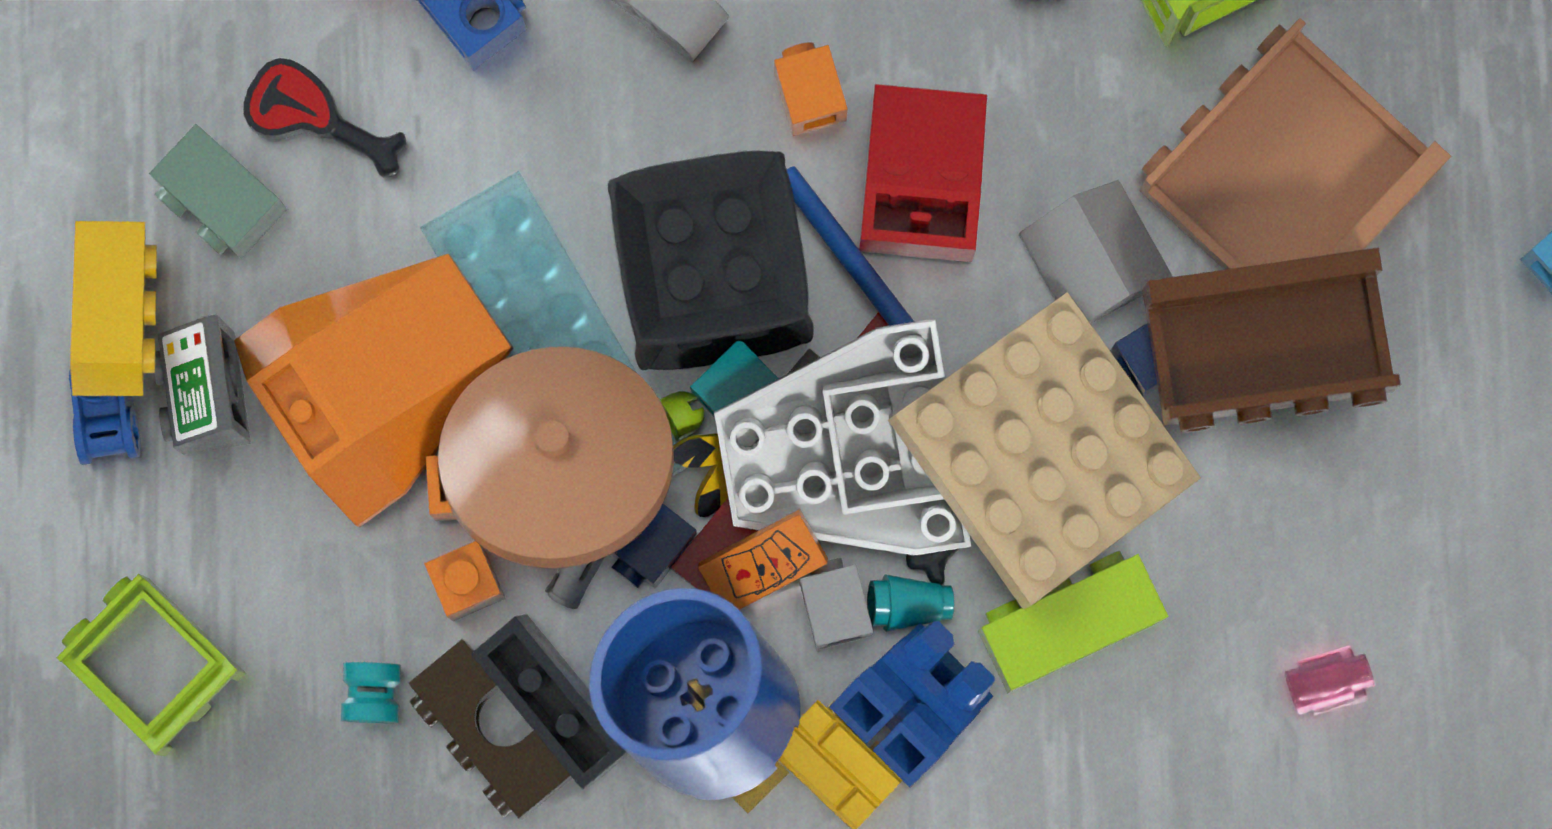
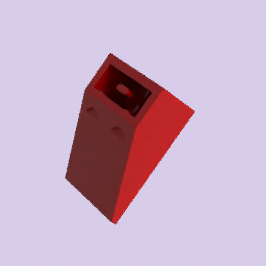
[859,84,987,262]

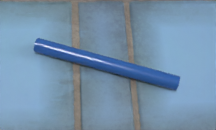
[787,166,915,326]

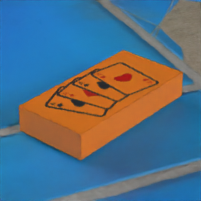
[698,509,828,610]

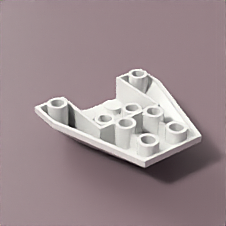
[714,319,971,555]

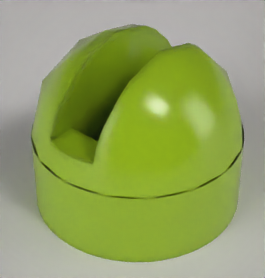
[659,391,705,441]

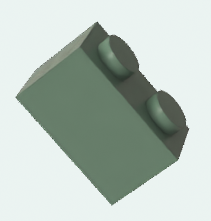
[149,124,287,259]

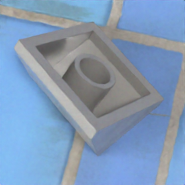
[1019,180,1173,324]

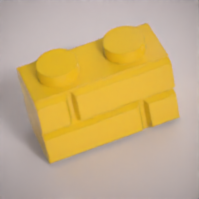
[779,700,902,829]

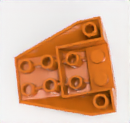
[234,254,513,527]

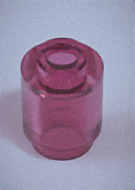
[1284,646,1375,717]

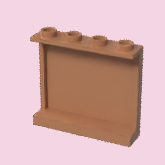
[1139,18,1452,270]

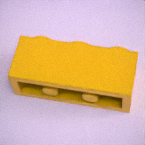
[70,221,157,396]

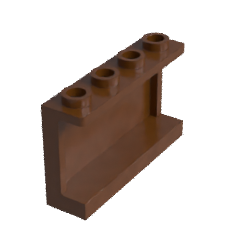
[1142,247,1401,433]

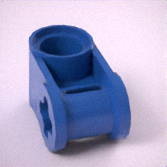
[69,368,141,465]

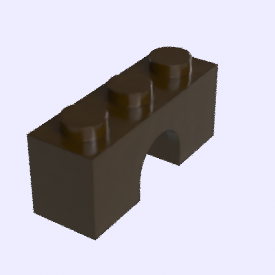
[408,639,572,820]

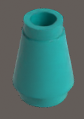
[867,574,954,632]

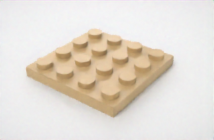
[888,292,1201,610]

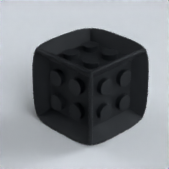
[607,151,814,370]

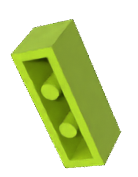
[978,551,1169,694]

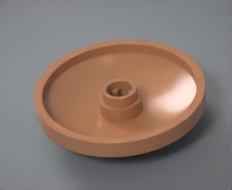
[438,347,674,568]

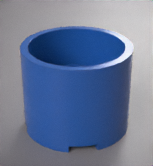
[589,588,800,800]

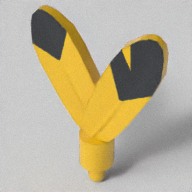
[673,433,728,517]

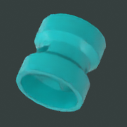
[341,662,401,724]

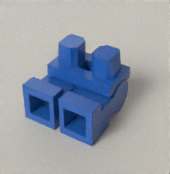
[829,621,995,787]

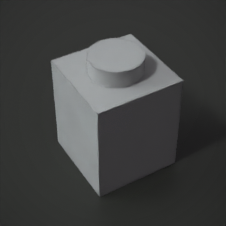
[799,558,873,650]

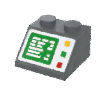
[153,315,251,454]

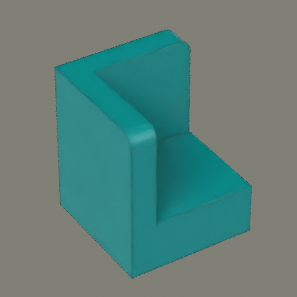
[690,341,779,418]

